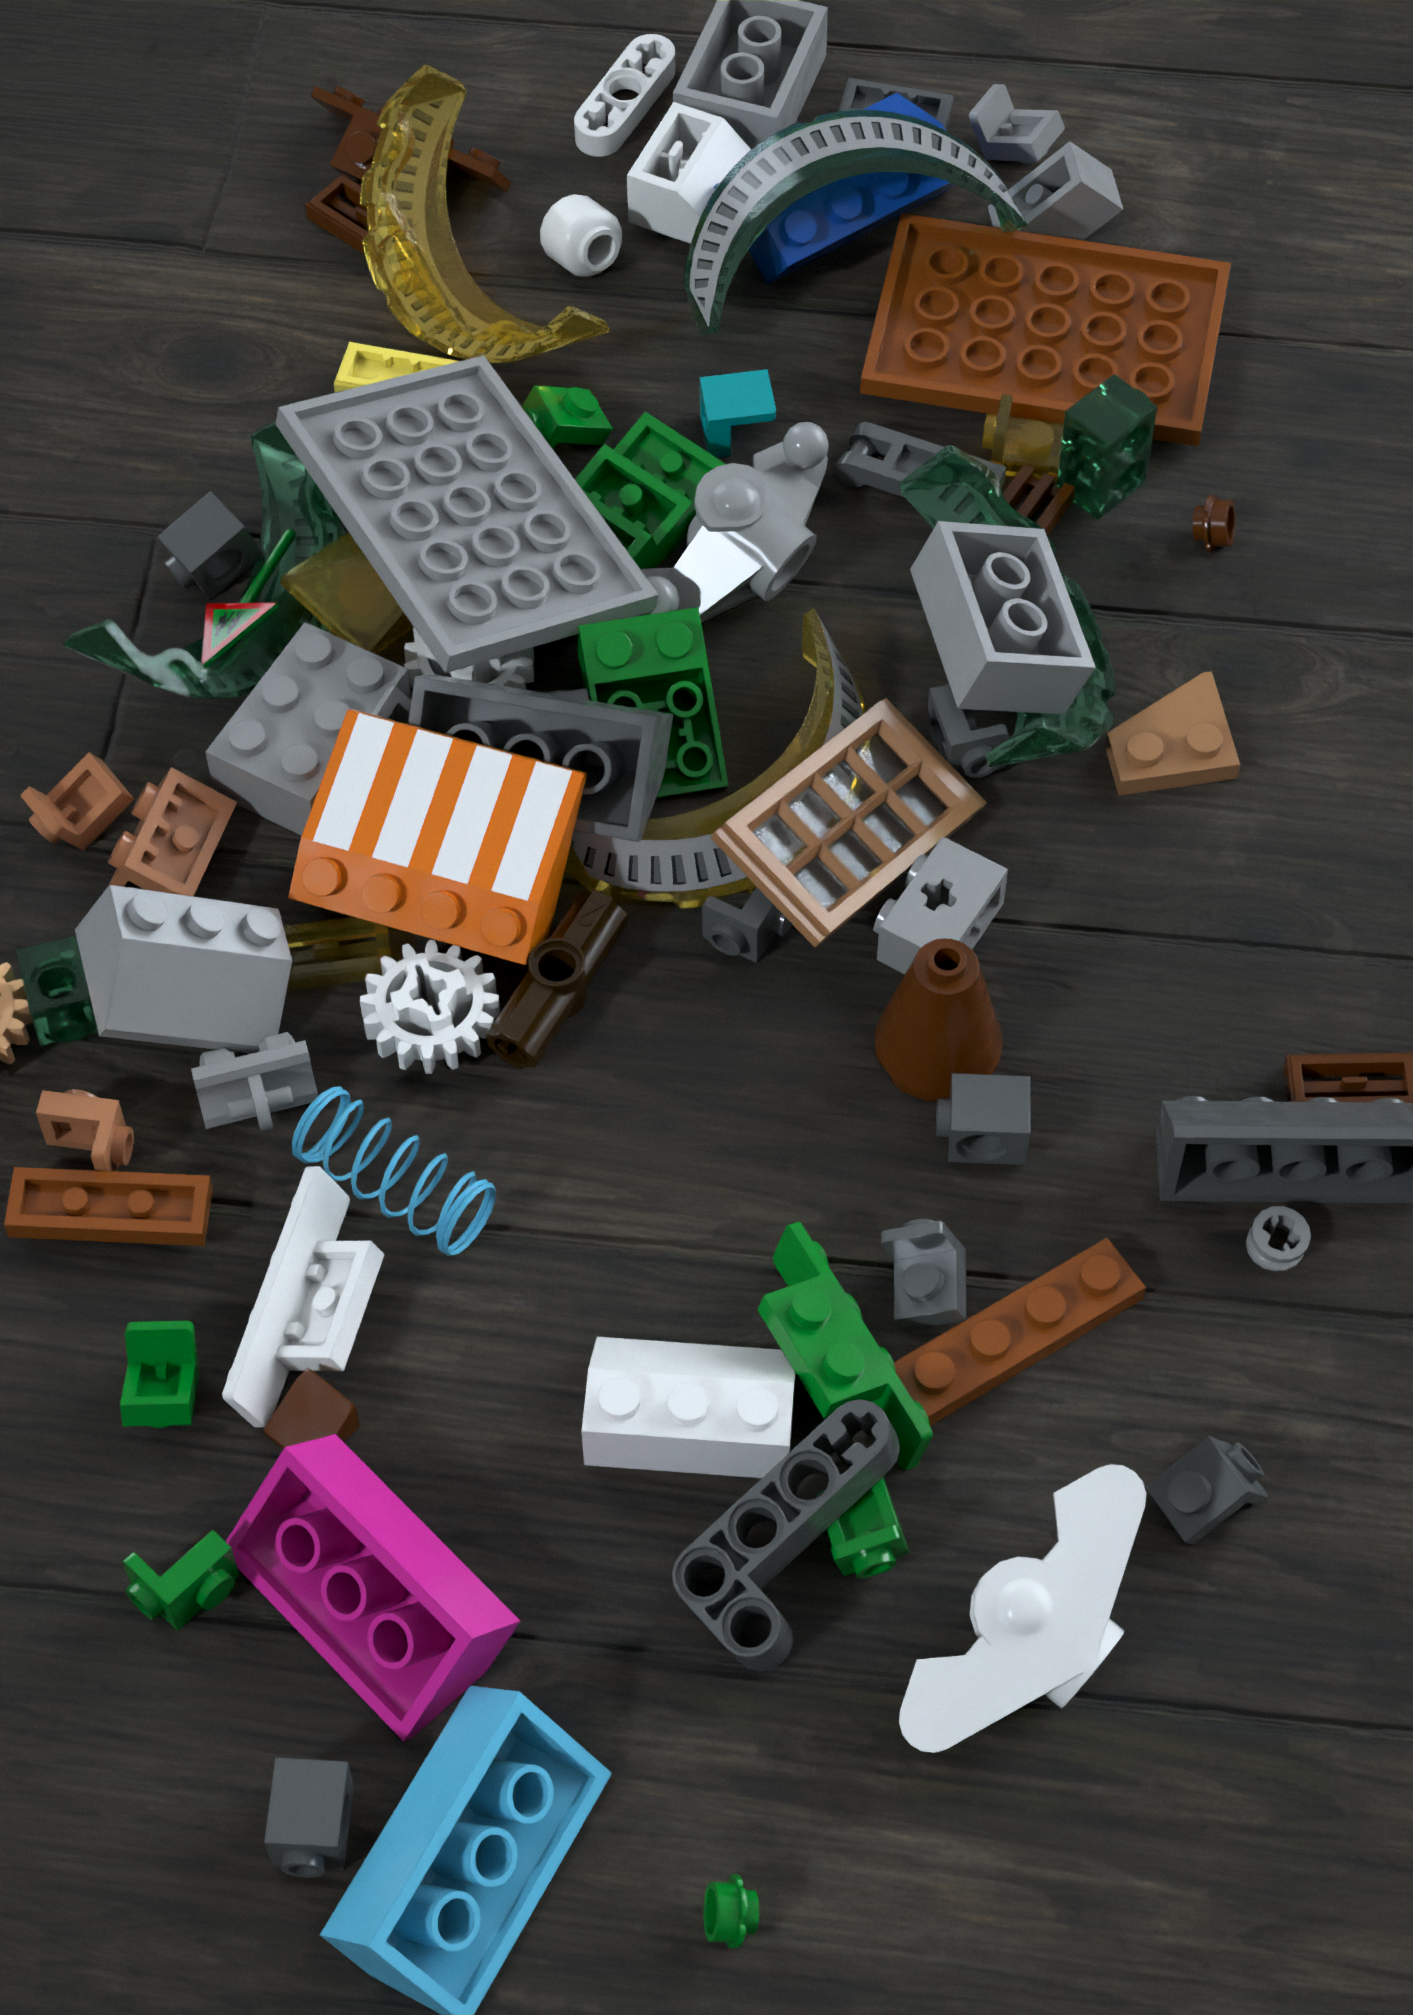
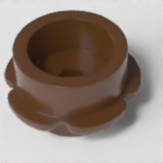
[1193,495,1236,553]

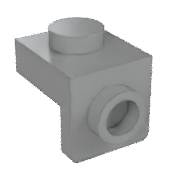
[969,84,1065,163]

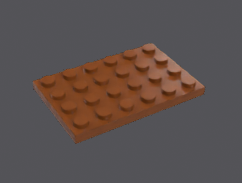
[860,213,1231,447]

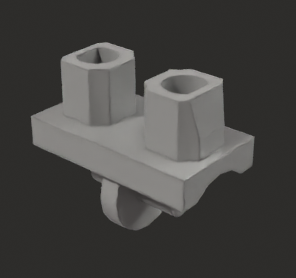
[191,1032,318,1132]

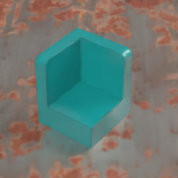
[699,369,776,458]

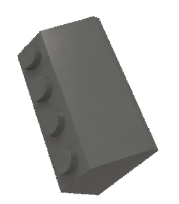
[408,675,673,842]
[1156,1096,1413,1203]

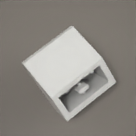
[627,102,757,256]

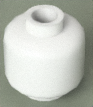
[540,194,622,277]

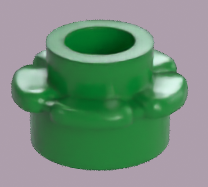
[703,1874,759,1948]

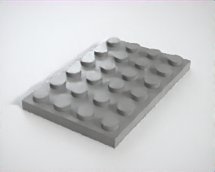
[276,355,659,673]

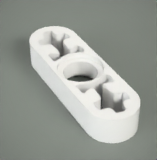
[574,34,675,157]

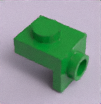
[522,385,613,449]
[120,1321,199,1428]
[815,1476,910,1578]
[122,1530,240,1631]

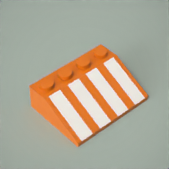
[288,709,587,965]

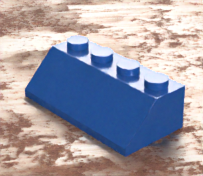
[714,93,968,285]

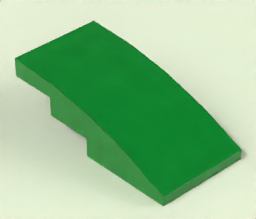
[575,412,726,570]

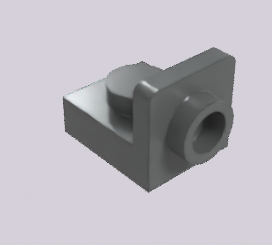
[926,684,1009,778]
[881,1219,966,1331]

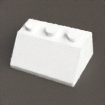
[581,1337,796,1478]

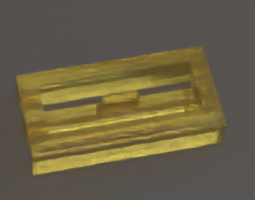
[283,917,391,991]

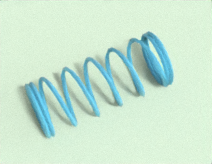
[292,1086,496,1256]

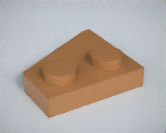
[1105,671,1240,796]

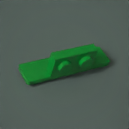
[757,1221,933,1471]

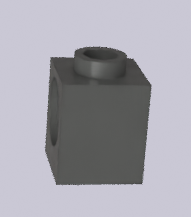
[157,491,264,600]
[936,1073,1031,1165]
[264,1757,354,1878]

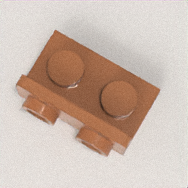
[107,767,237,896]

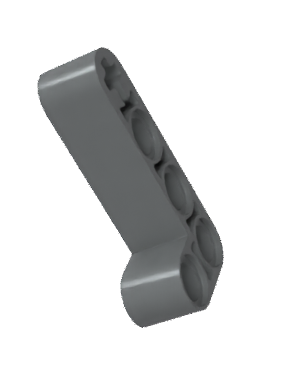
[672,1399,900,1672]

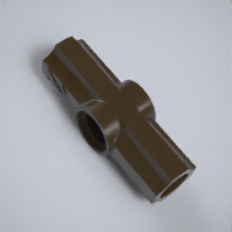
[486,890,628,1069]

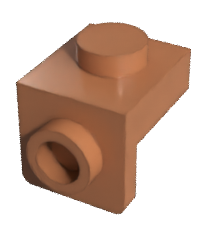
[20,752,134,851]
[36,1089,134,1172]

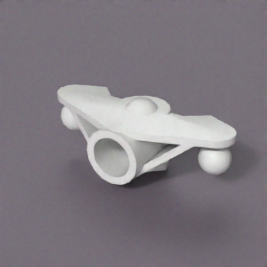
[899,1464,1146,1753]

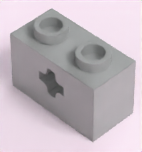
[873,836,1008,974]

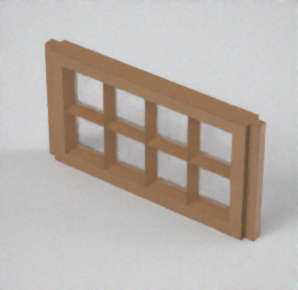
[711,698,987,948]

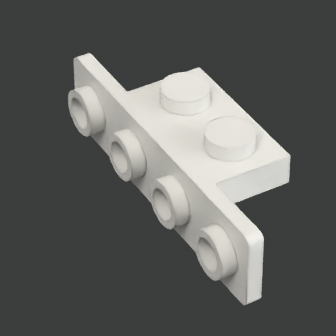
[222,1166,385,1427]

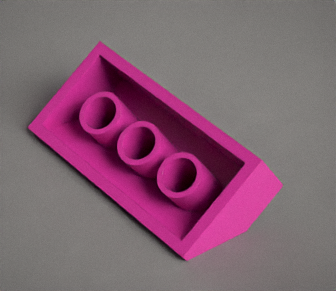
[226,1434,520,1742]

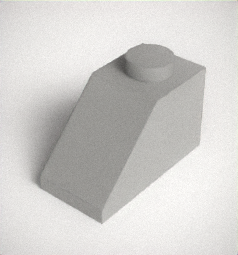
[988,141,1123,240]

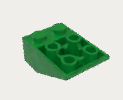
[575,607,729,798]

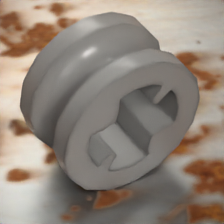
[1246,1206,1311,1271]

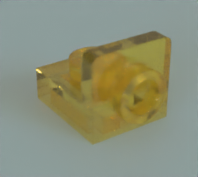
[982,394,1068,483]

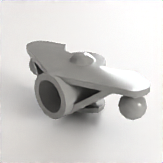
[636,422,829,622]

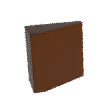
[263,1368,360,1449]

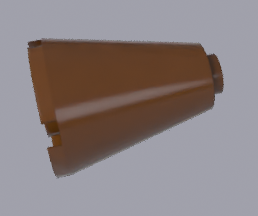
[875,938,1002,1101]

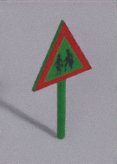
[202,529,296,670]

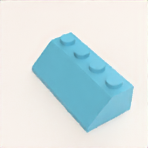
[320,1685,612,2015]

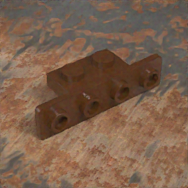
[310,86,511,212]

